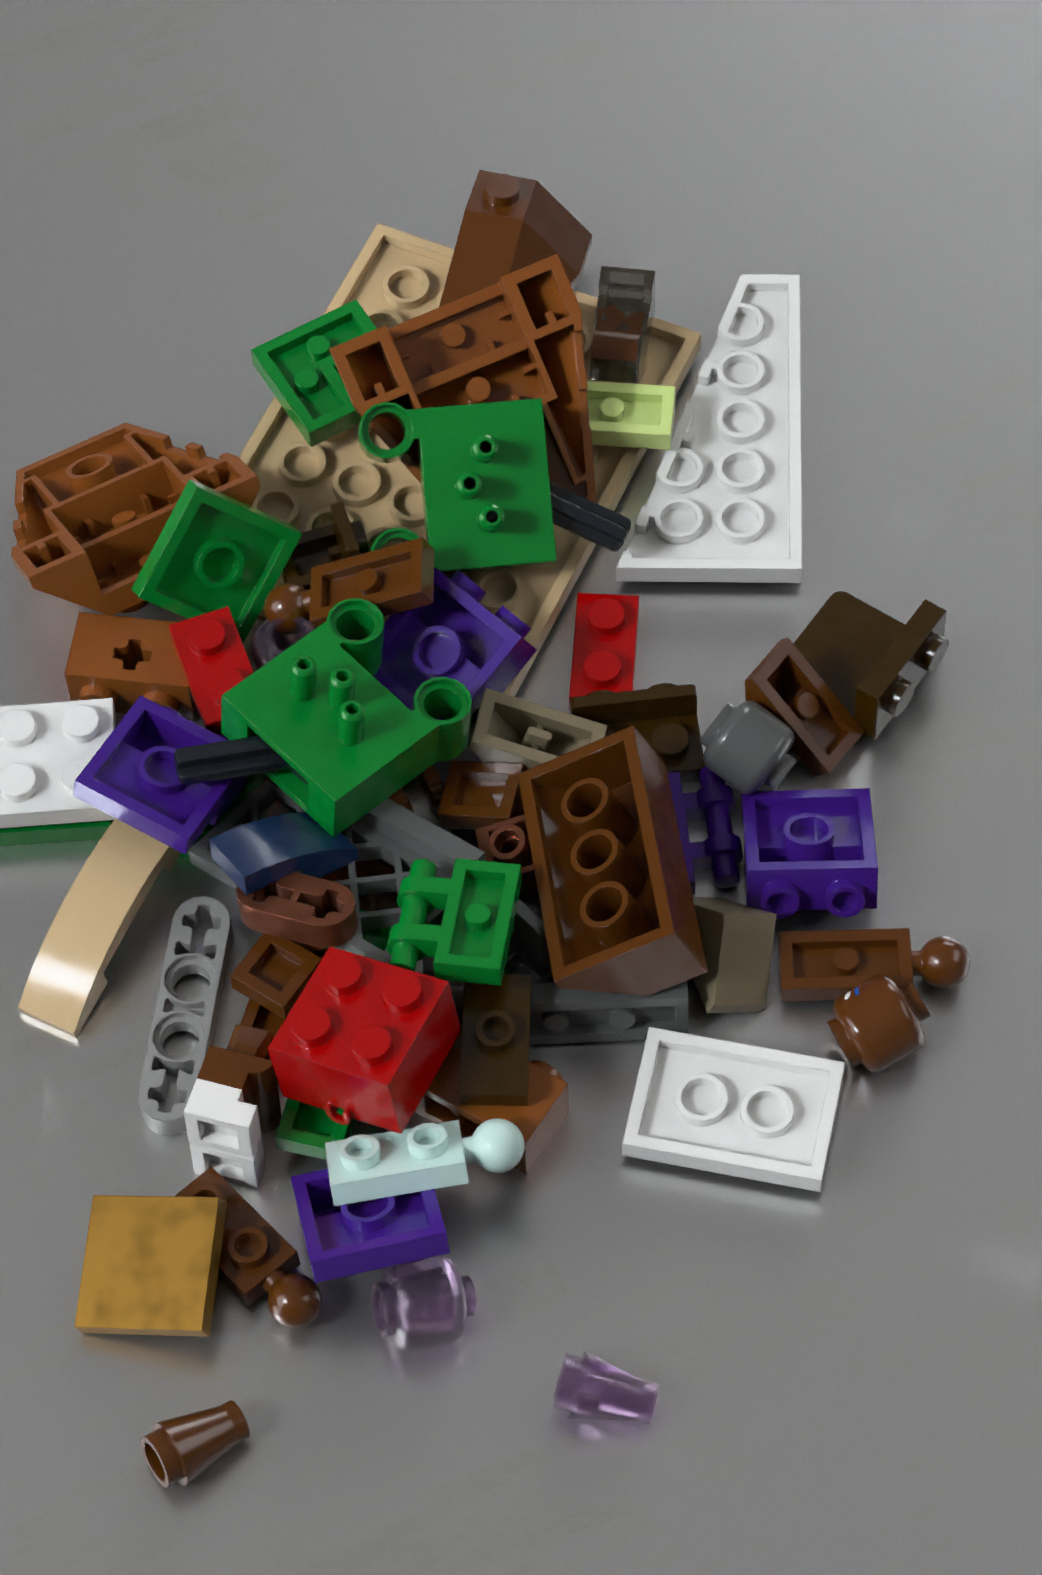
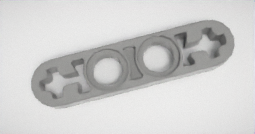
[138,896,233,1136]

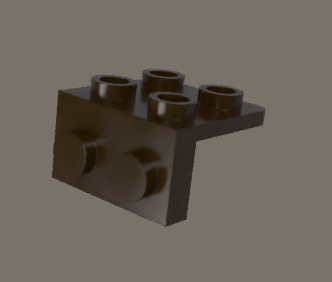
[793,591,949,740]

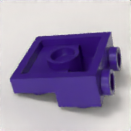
[373,567,537,720]
[73,695,248,855]
[741,788,878,919]
[291,1168,450,1283]

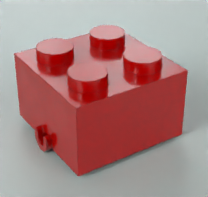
[268,946,461,1134]

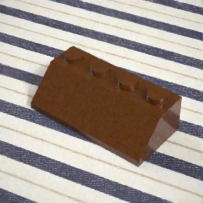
[518,725,708,996]

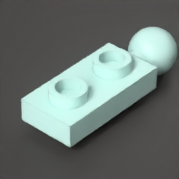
[325,1118,525,1206]

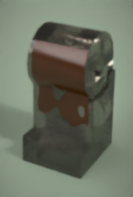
[590,266,655,384]

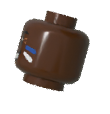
[827,974,931,1072]

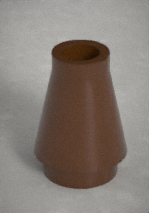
[141,1400,250,1488]

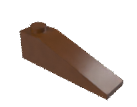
[439,170,592,307]

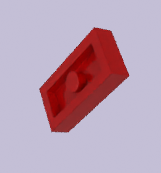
[569,593,639,711]
[168,606,254,735]

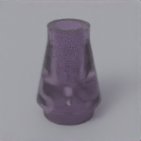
[553,1351,659,1425]

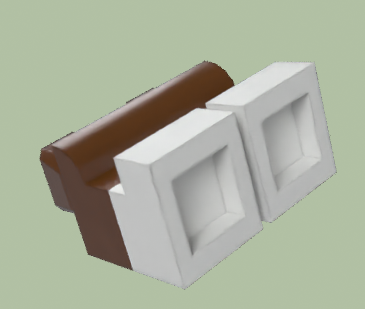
[184,1024,282,1189]

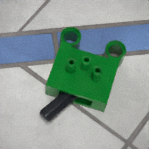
[358,398,631,574]
[174,598,472,837]

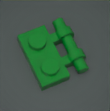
[386,858,522,986]

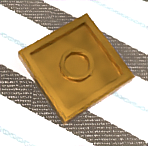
[74,1195,227,1337]

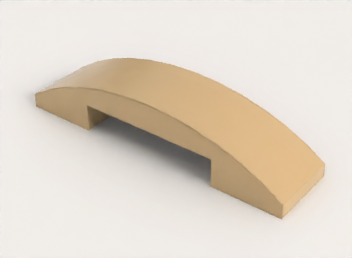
[18,818,181,1038]

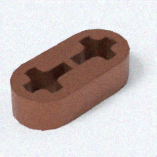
[236,872,358,948]

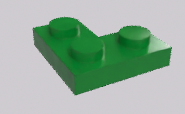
[251,299,377,447]

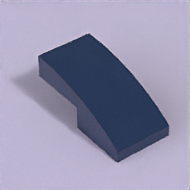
[209,812,359,896]

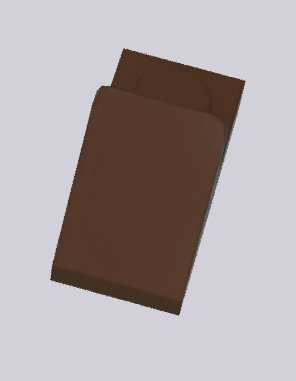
[745,637,865,777]

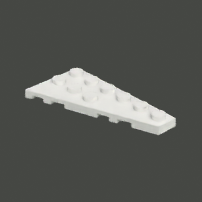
[616,274,802,583]

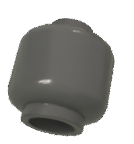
[699,700,797,795]

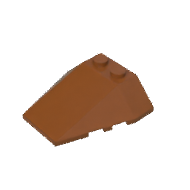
[329,254,597,503]
[11,423,261,616]

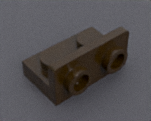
[570,683,705,784]

